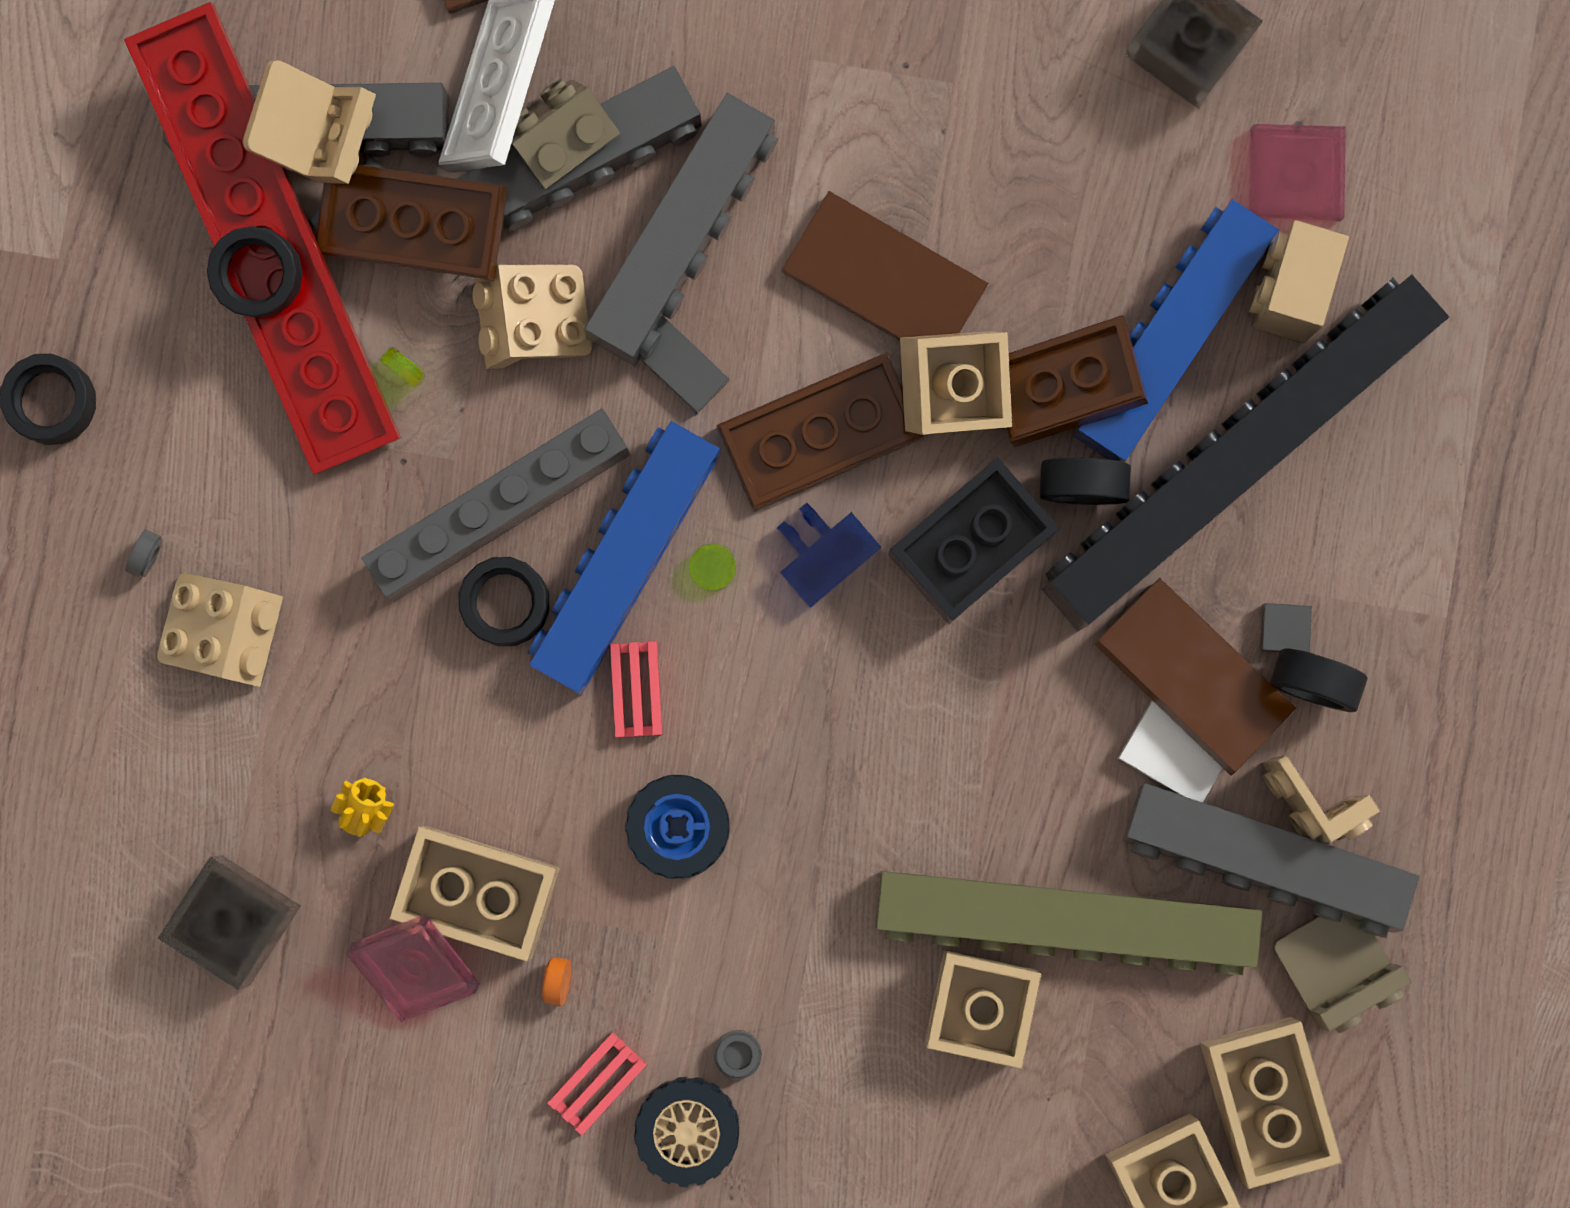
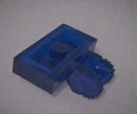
[777,503,882,609]

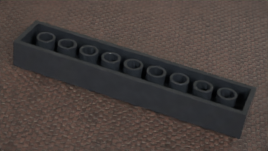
[1042,274,1450,631]

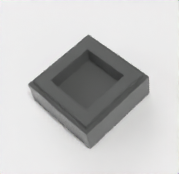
[1260,603,1312,653]

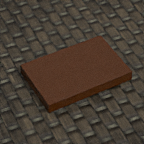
[1007,315,1149,447]

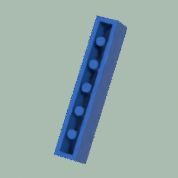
[1073,199,1279,462]
[528,421,721,695]

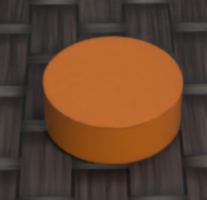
[542,957,572,1006]

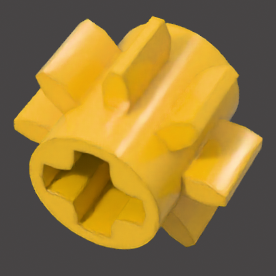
[330,778,394,837]

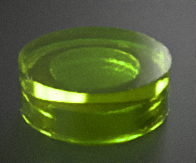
[379,347,425,389]
[689,544,736,591]

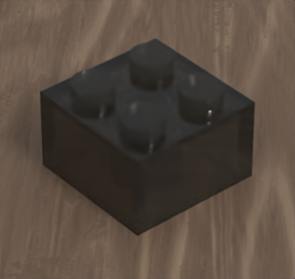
[1125,0,1263,109]
[158,855,301,990]

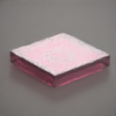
[1249,124,1346,221]
[346,914,480,1022]

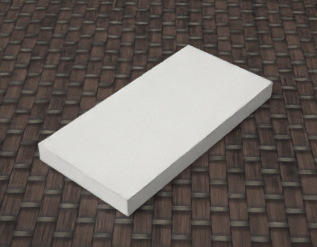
[438,0,555,173]

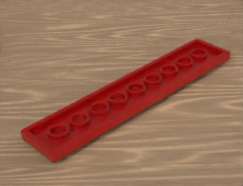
[124,2,401,475]

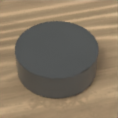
[125,529,163,578]
[714,1030,762,1079]

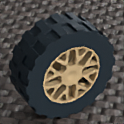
[634,1076,740,1187]

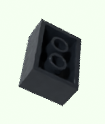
[888,457,1060,624]

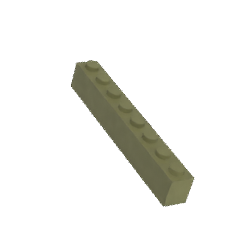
[875,871,1262,975]

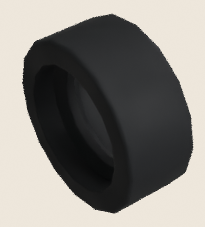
[206,226,303,318]
[0,353,96,445]
[1040,458,1131,505]
[458,557,550,647]
[1270,648,1368,712]

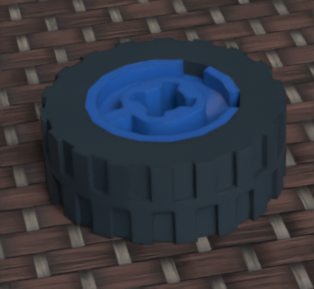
[625,775,730,879]

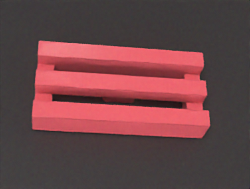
[610,641,663,738]
[547,1032,647,1136]

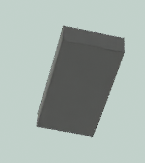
[640,317,729,414]

